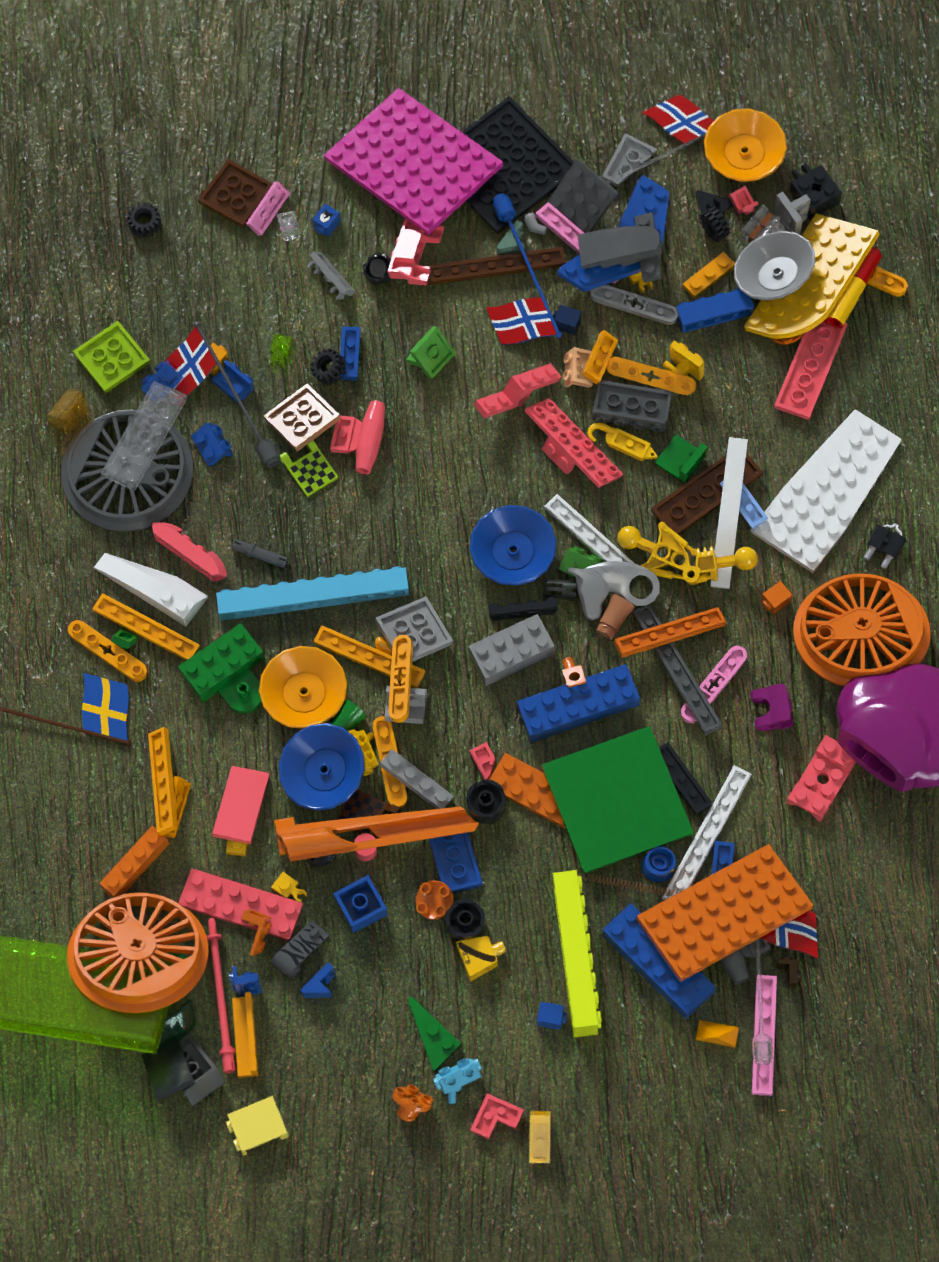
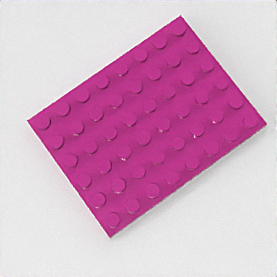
[324,88,503,235]

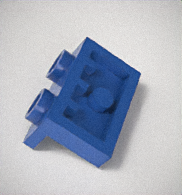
[141,360,183,404]
[211,360,254,404]
[229,966,262,997]

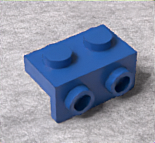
[191,423,233,466]

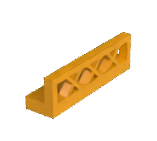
[232,992,259,1078]

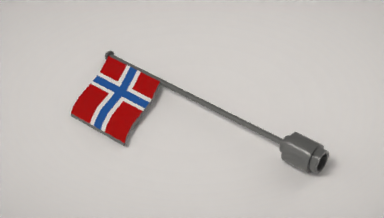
[164,322,281,468]

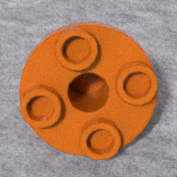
[392,1084,433,1122]

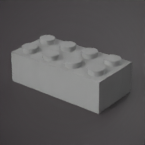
[468,614,555,686]

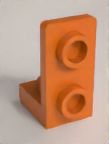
[241,909,271,956]

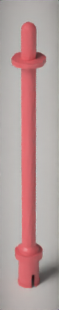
[207,918,236,1073]

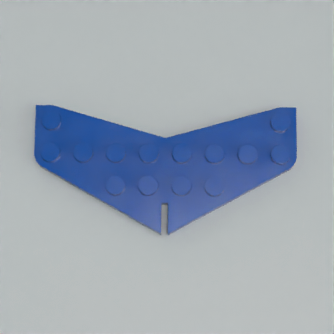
[557,175,669,291]

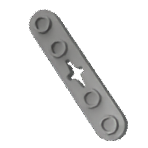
[590,285,678,325]

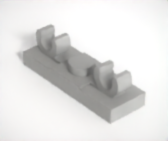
[308,251,355,300]

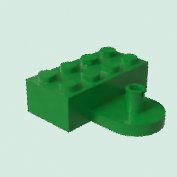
[178,623,265,714]

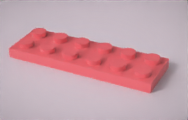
[774,322,848,420]
[178,868,303,941]

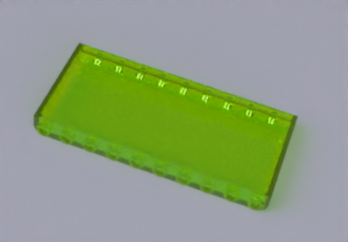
[0,936,173,1054]

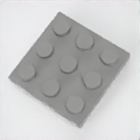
[375,597,453,662]

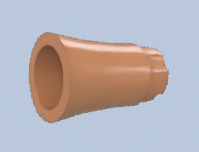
[596,594,634,640]

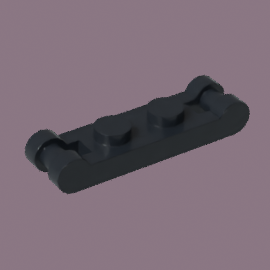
[489,597,557,621]

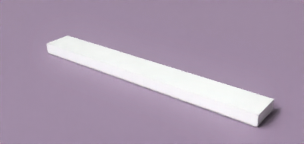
[710,437,748,589]
[662,765,751,901]

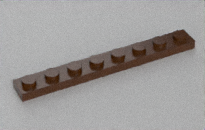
[420,247,565,287]

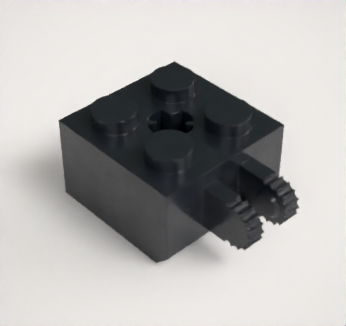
[790,163,842,220]

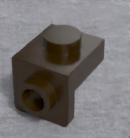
[776,957,801,988]

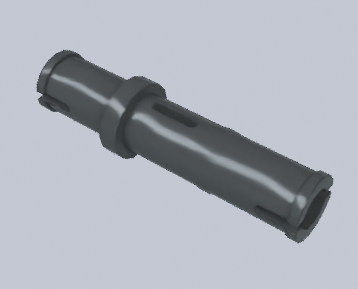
[231,538,289,569]

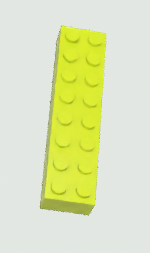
[553,870,601,1038]

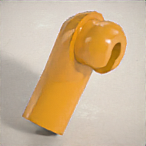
[375,637,392,655]

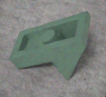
[496,220,525,256]

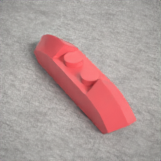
[152,522,227,582]

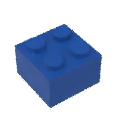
[333,875,388,933]

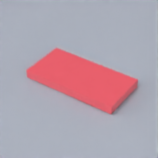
[212,766,270,844]

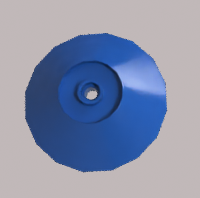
[469,505,557,586]
[279,723,364,811]

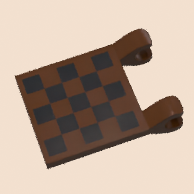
[337,790,400,839]

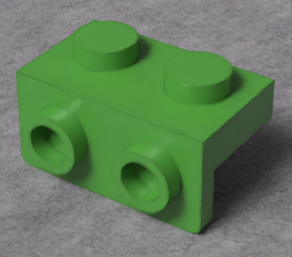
[559,546,602,577]

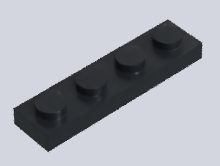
[659,742,713,816]

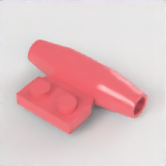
[330,401,385,474]

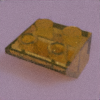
[46,388,89,435]

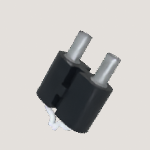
[863,523,907,569]

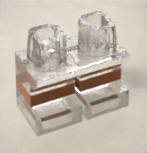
[741,205,786,243]

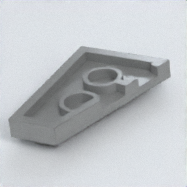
[602,133,657,187]

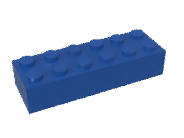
[517,664,640,743]
[602,903,716,1020]

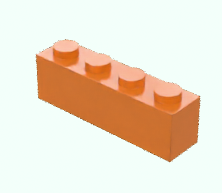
[99,825,169,898]

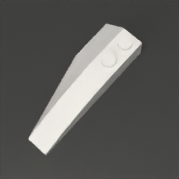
[94,553,208,627]

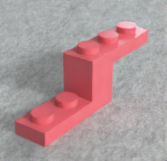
[474,363,561,419]

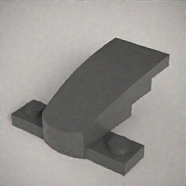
[578,212,662,283]

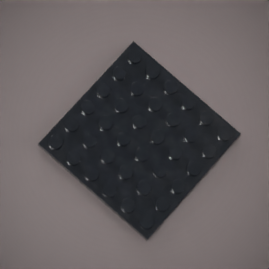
[462,96,574,234]

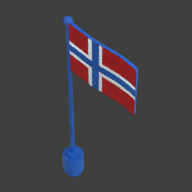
[486,193,562,345]

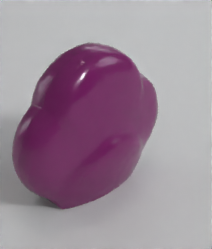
[836,664,939,792]

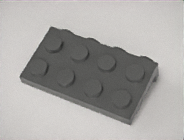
[592,380,672,432]

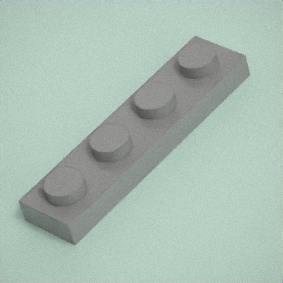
[379,749,453,809]

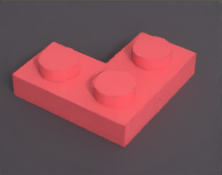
[470,1093,524,1140]

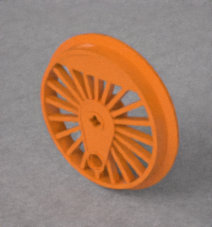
[793,574,930,686]
[67,893,209,1013]

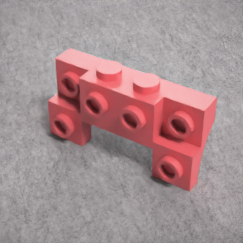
[388,218,444,285]

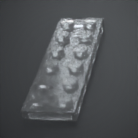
[101,381,187,491]

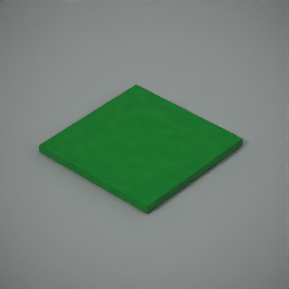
[541,726,694,874]

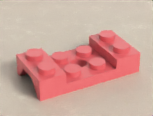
[786,735,856,822]

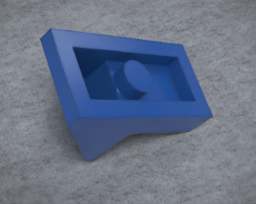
[300,962,335,998]

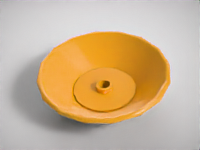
[704,108,787,182]
[259,646,348,729]

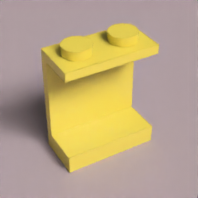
[226,1096,289,1156]

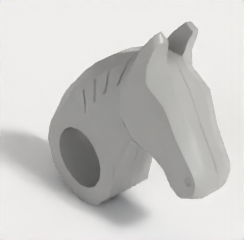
[568,561,660,620]

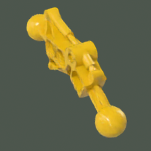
[617,522,758,585]

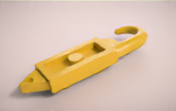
[587,422,657,461]

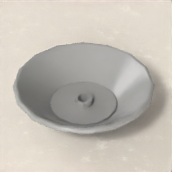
[734,231,815,300]

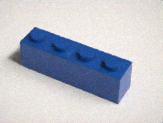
[676,288,754,333]

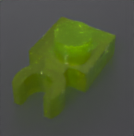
[270,334,292,367]

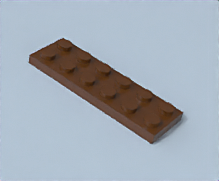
[651,453,763,535]

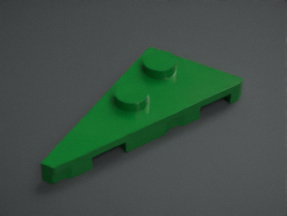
[408,996,462,1073]

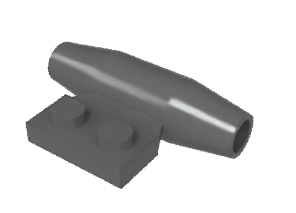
[720,939,771,985]

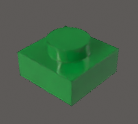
[111,629,138,649]

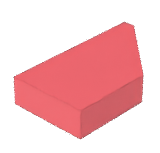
[469,742,496,780]

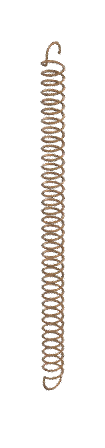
[578,873,681,897]

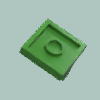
[406,326,456,379]

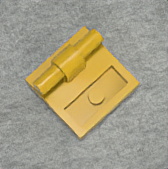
[662,341,704,381]

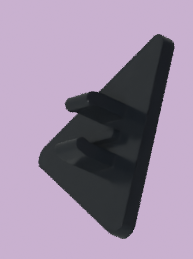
[695,190,733,214]

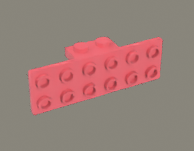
[525,398,623,488]

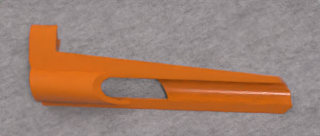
[274,806,479,861]

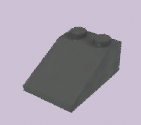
[180,1033,225,1106]

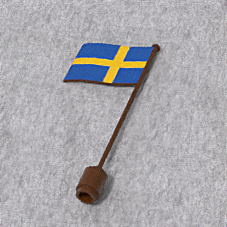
[0,673,131,746]

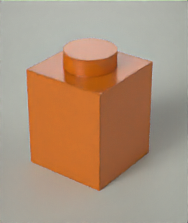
[761,581,792,615]

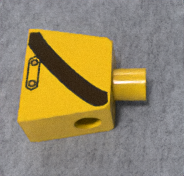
[456,936,506,981]

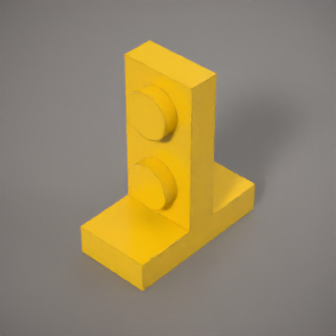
[529,1111,551,1163]

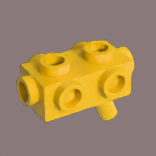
[348,729,379,776]

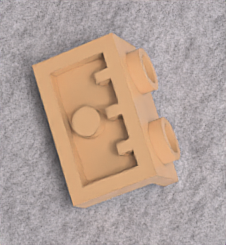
[563,347,593,388]

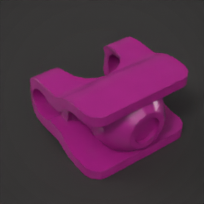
[750,684,793,731]

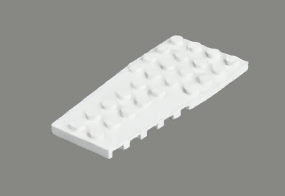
[751,410,901,573]

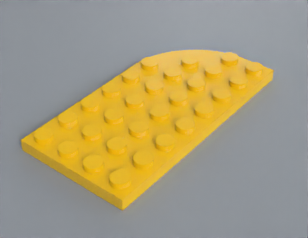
[744,213,880,339]

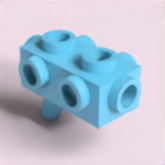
[433,1058,482,1104]

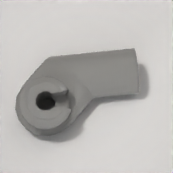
[524,213,547,235]

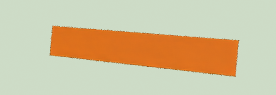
[614,607,726,658]

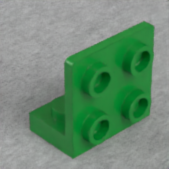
[655,435,708,483]

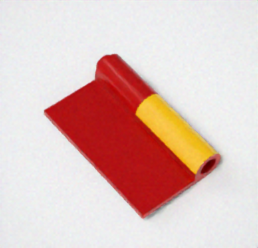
[823,247,882,329]

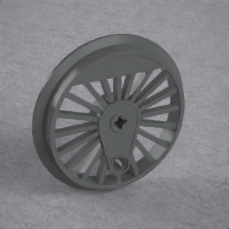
[61,410,193,532]

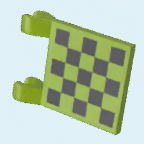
[280,440,339,498]

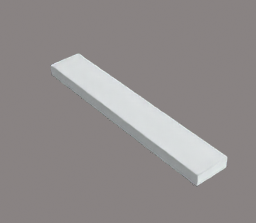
[544,494,634,563]

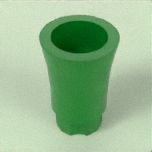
[330,699,367,731]

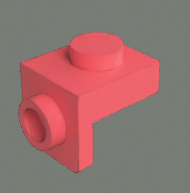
[728,186,758,215]

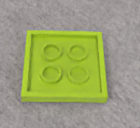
[73,321,151,394]

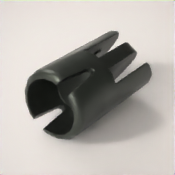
[543,579,578,600]

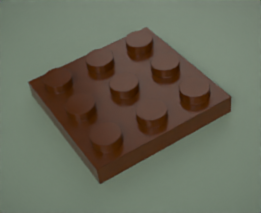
[198,159,273,228]

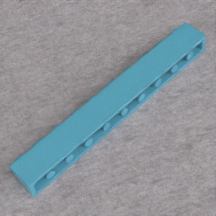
[216,566,409,621]

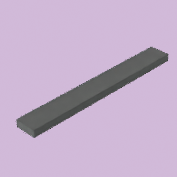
[632,604,722,736]

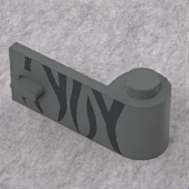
[271,921,330,978]

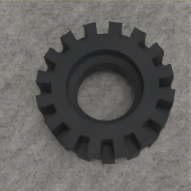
[127,202,161,238]
[699,207,731,242]
[310,348,346,385]

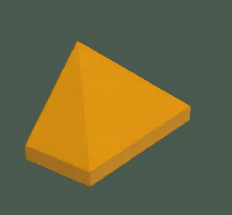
[696,1020,739,1048]

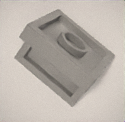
[774,192,810,235]
[385,686,427,724]

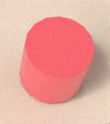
[354,833,377,861]

